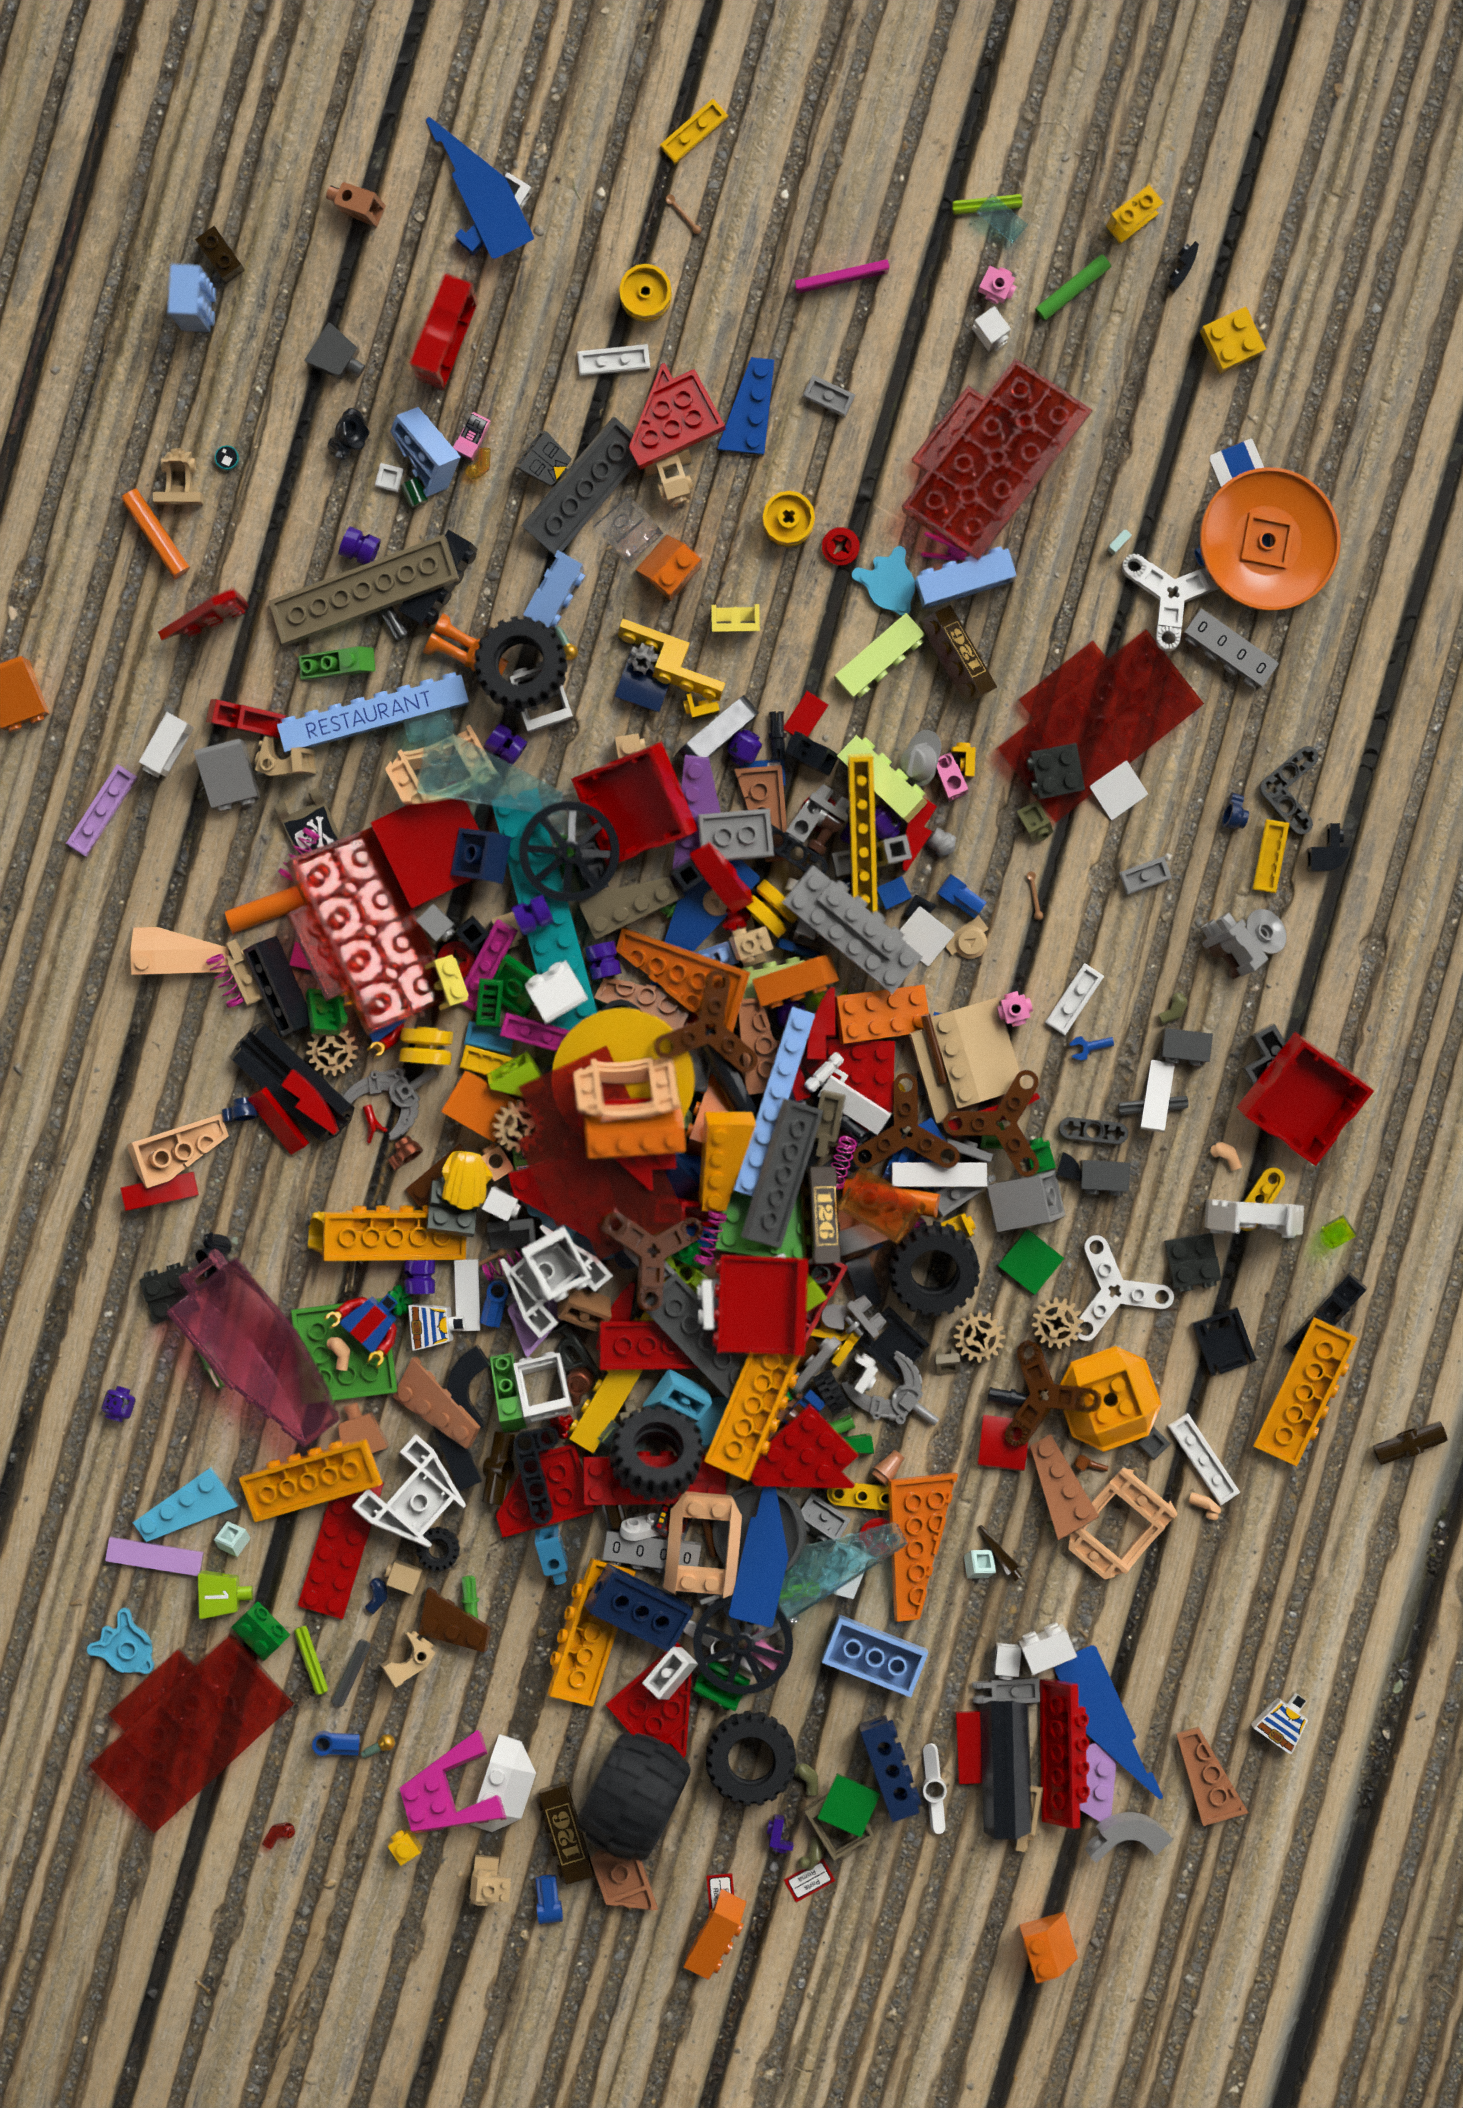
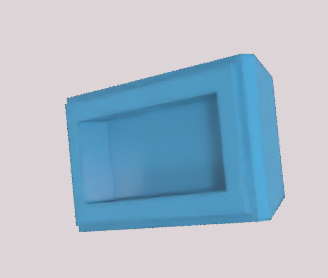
[464,1021,514,1054]

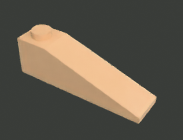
[131,927,230,975]
[127,1114,229,1188]

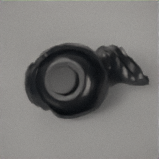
[327,408,370,460]
[195,1232,232,1288]

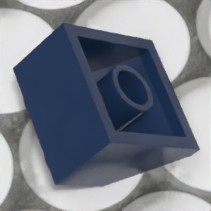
[451,828,512,884]

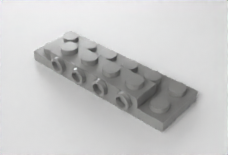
[782,865,923,994]

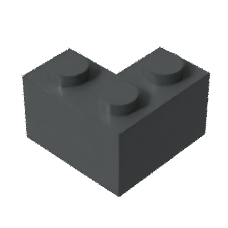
[1242,1024,1286,1086]

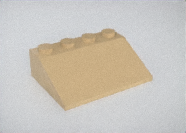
[931,997,1024,1109]

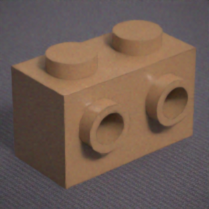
[557,1287,611,1332]

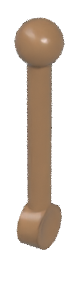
[666,194,702,234]
[1026,871,1043,920]
[479,1248,507,1267]

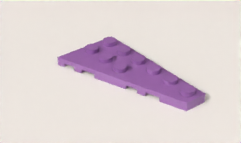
[673,755,721,893]

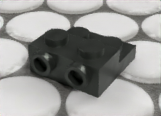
[1026,743,1085,799]
[426,1177,478,1237]
[1165,1233,1222,1292]
[139,1262,201,1324]

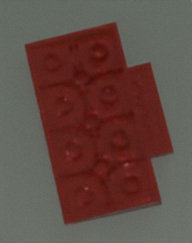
[902,358,1093,560]
[995,629,1204,822]
[285,827,447,1036]
[517,1045,687,1260]
[89,1632,294,1833]

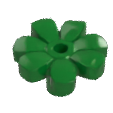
[388,1285,412,1316]

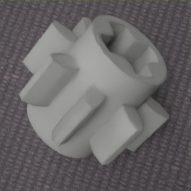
[628,643,659,674]

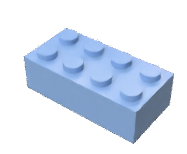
[168,264,216,332]
[915,547,1017,610]
[821,1614,928,1697]

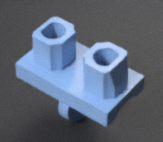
[695,941,739,965]

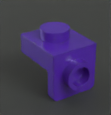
[766,1814,794,1853]

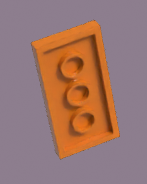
[835,984,929,1044]

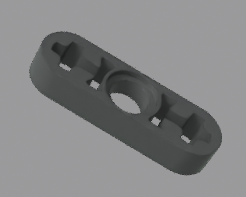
[1059,1117,1128,1144]

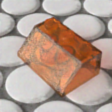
[837,1166,927,1244]

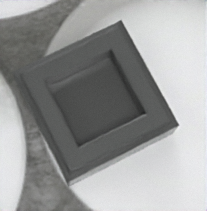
[1137,1426,1171,1460]

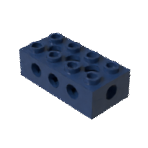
[584,1563,694,1652]
[859,1715,922,1823]

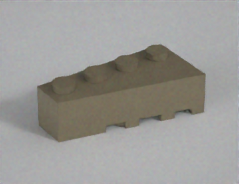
[577,877,685,940]

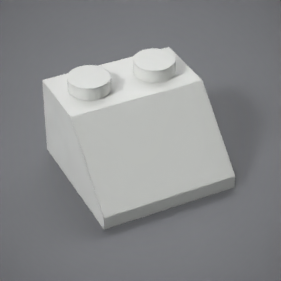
[525,960,588,1023]

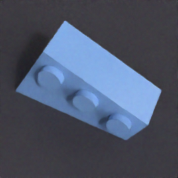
[390,407,461,497]
[523,550,586,629]

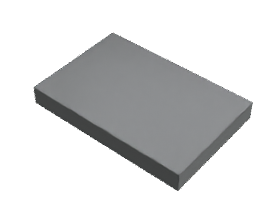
[698,808,774,861]

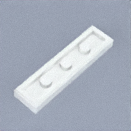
[891,1163,987,1187]
[1168,1413,1240,1506]

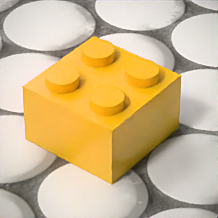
[1200,306,1266,374]

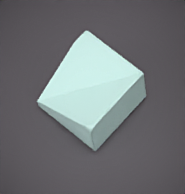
[214,1521,250,1557]
[964,1550,996,1579]

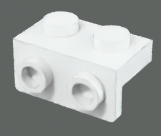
[698,1279,720,1329]
[853,1353,878,1394]

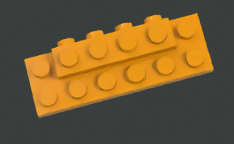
[323,1205,466,1261]
[1253,1317,1358,1466]
[704,1353,801,1481]
[239,1439,382,1522]
[547,1558,636,1707]

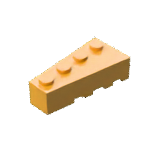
[698,1112,756,1211]

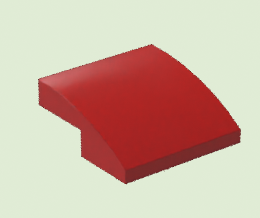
[977,1415,1028,1471]

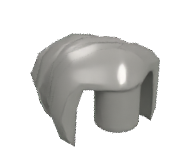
[926,827,956,858]

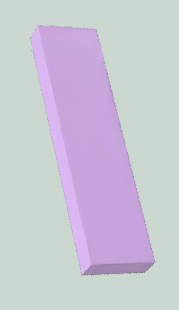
[66,764,138,857]
[105,1537,204,1576]

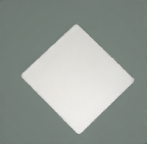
[1090,761,1148,820]
[900,906,954,966]

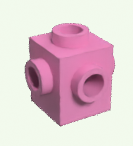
[978,266,1017,304]
[997,991,1033,1027]

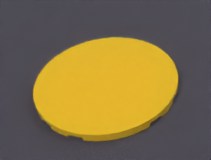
[552,1008,695,1139]

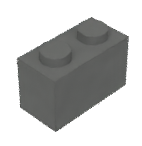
[1160,1028,1213,1066]
[1079,1160,1131,1196]

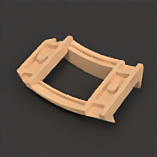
[385,724,498,805]
[574,1057,682,1118]
[1068,1468,1177,1579]
[663,1491,742,1598]

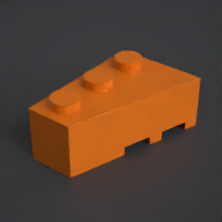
[752,954,839,1009]
[686,1074,730,1157]
[683,1889,746,1980]

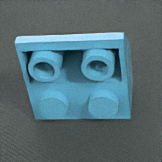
[643,1369,712,1423]

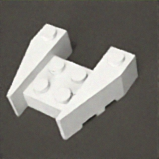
[1204,1199,1304,1238]
[500,1225,613,1338]
[351,1434,466,1548]

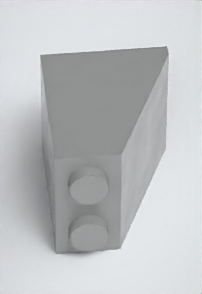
[194,739,260,812]
[986,1170,1066,1232]

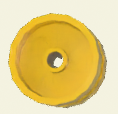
[619,264,672,322]
[762,491,815,547]
[746,879,799,939]
[399,1027,454,1065]

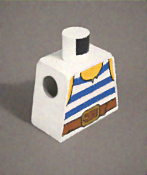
[408,1304,465,1351]
[1251,1693,1308,1755]

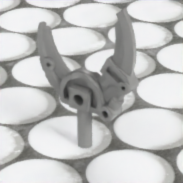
[343,1067,438,1141]
[842,1350,939,1426]

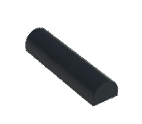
[699,1027,757,1113]

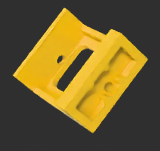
[1106,184,1164,245]

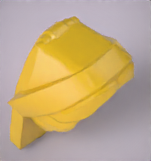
[442,1151,493,1210]

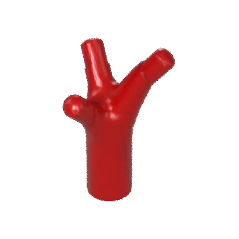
[363,1104,387,1143]

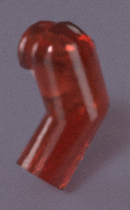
[262,1822,295,1849]

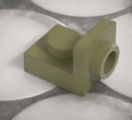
[1017,800,1054,843]

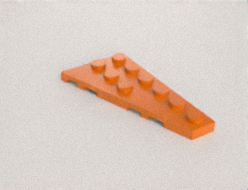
[616,928,750,1033]
[888,1472,958,1622]

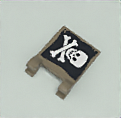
[275,787,344,864]

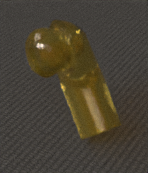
[465,448,491,480]

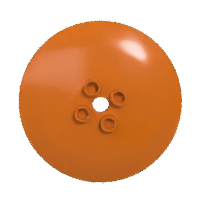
[1200,467,1341,611]

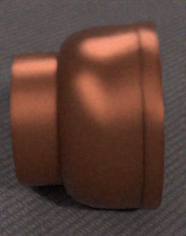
[388,1136,423,1171]
[567,1367,594,1406]

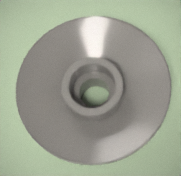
[1245,909,1286,954]

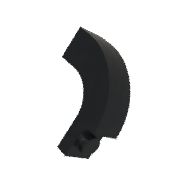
[447,1344,491,1429]

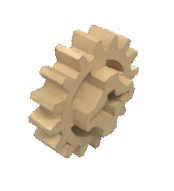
[306,1030,359,1076]
[492,1099,545,1153]
[1032,1297,1084,1349]
[953,1310,1005,1363]

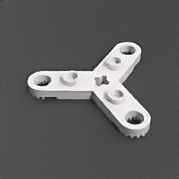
[1122,554,1220,652]
[1075,1235,1174,1341]

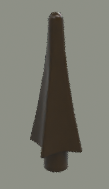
[978,1525,1022,1581]

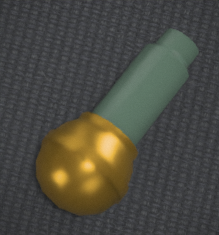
[554,626,578,660]
[361,1734,395,1759]

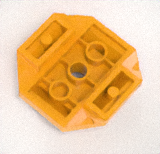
[1059,1346,1162,1452]

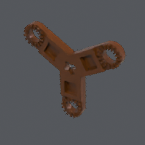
[653,970,758,1072]
[943,1070,1039,1177]
[853,1073,960,1169]
[601,1212,704,1311]
[1005,1340,1102,1447]

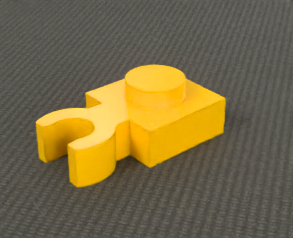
[831,1330,861,1367]

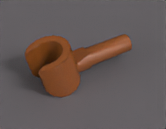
[1074,1454,1109,1472]

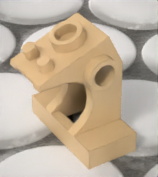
[153,448,204,505]
[644,448,694,508]
[255,736,316,777]
[729,916,773,967]
[380,1631,435,1688]
[470,1855,511,1906]

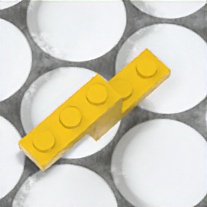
[617,619,725,701]

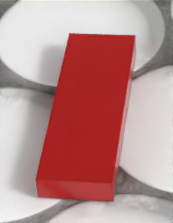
[248,1087,309,1155]
[956,1711,982,1784]

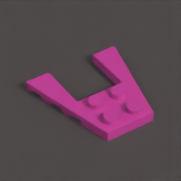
[399,1730,507,1834]

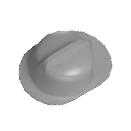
[900,730,941,786]

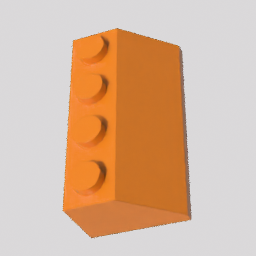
[584,1101,685,1158]

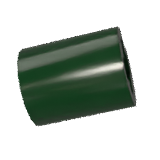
[400,478,429,509]

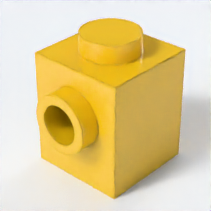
[388,1828,423,1866]

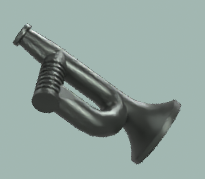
[552,1320,603,1379]

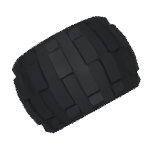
[577,1732,691,1861]

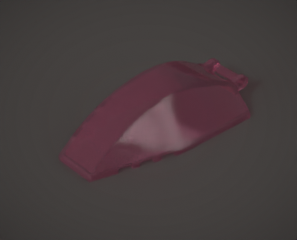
[167,1249,340,1447]

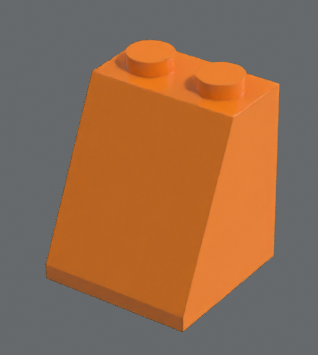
[635,534,702,601]
[0,656,50,732]
[441,1070,522,1144]
[1019,1911,1078,1983]

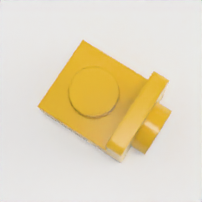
[683,693,720,719]
[951,743,976,778]
[941,1213,976,1238]

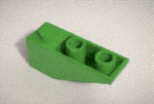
[298,646,376,680]
[490,1352,527,1432]

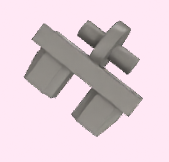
[845,1295,886,1338]

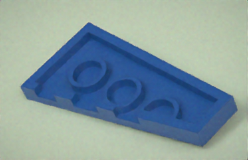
[717,357,774,455]

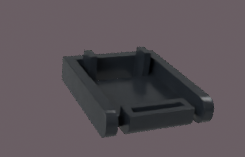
[857,1305,930,1379]
[1192,1307,1256,1377]

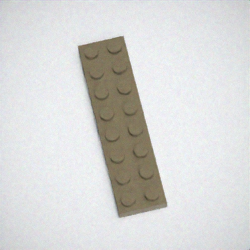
[269,535,460,646]

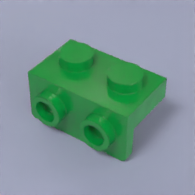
[305,983,348,1035]
[231,1602,290,1661]
[693,1661,751,1711]

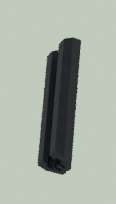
[230,1022,355,1142]
[980,1701,1032,1840]

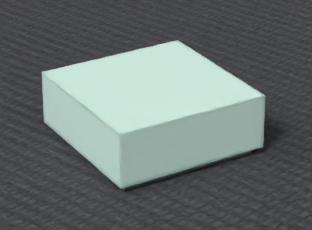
[1108,530,1132,555]

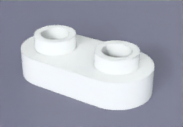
[620,1513,663,1541]

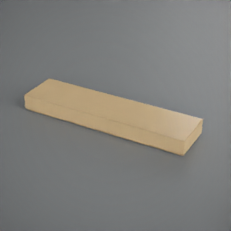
[909,1028,957,1124]

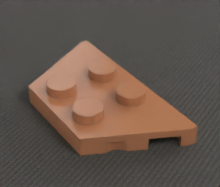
[590,1849,659,1911]

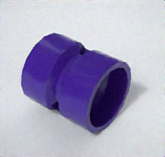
[338,526,381,565]
[483,723,528,767]
[512,894,555,936]
[585,941,622,980]
[404,1260,435,1294]

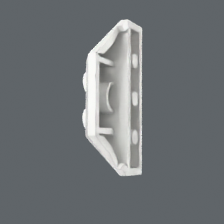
[470,1734,536,1832]

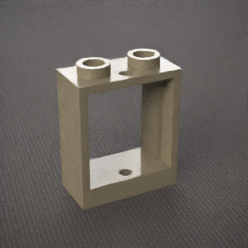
[804,1793,875,1861]

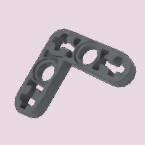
[1259,746,1318,835]

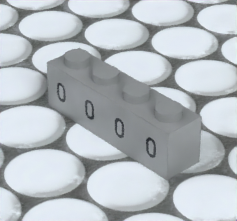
[1182,609,1279,689]
[603,1529,701,1573]

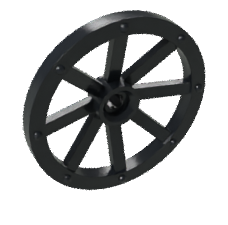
[519,801,620,902]
[693,1595,793,1694]

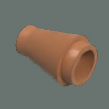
[871,1450,905,1486]

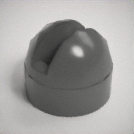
[811,1265,830,1286]

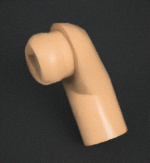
[1210,1142,1242,1171]
[327,1337,350,1371]
[1189,1492,1221,1521]

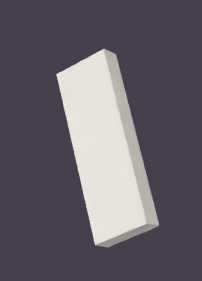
[577,344,650,377]
[1045,963,1104,1036]
[1141,1060,1175,1133]
[818,1075,891,1135]
[454,1259,481,1331]

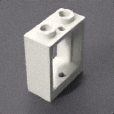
[509,661,573,733]
[139,712,194,778]
[521,1227,591,1302]
[513,1352,574,1424]

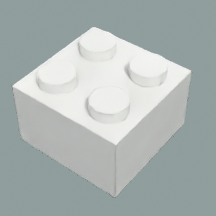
[1019,1622,1077,1675]

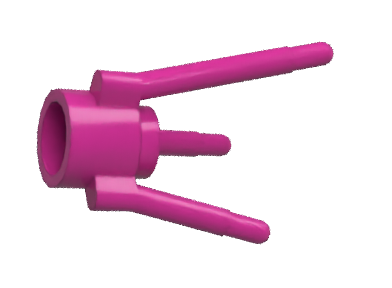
[921,515,971,563]

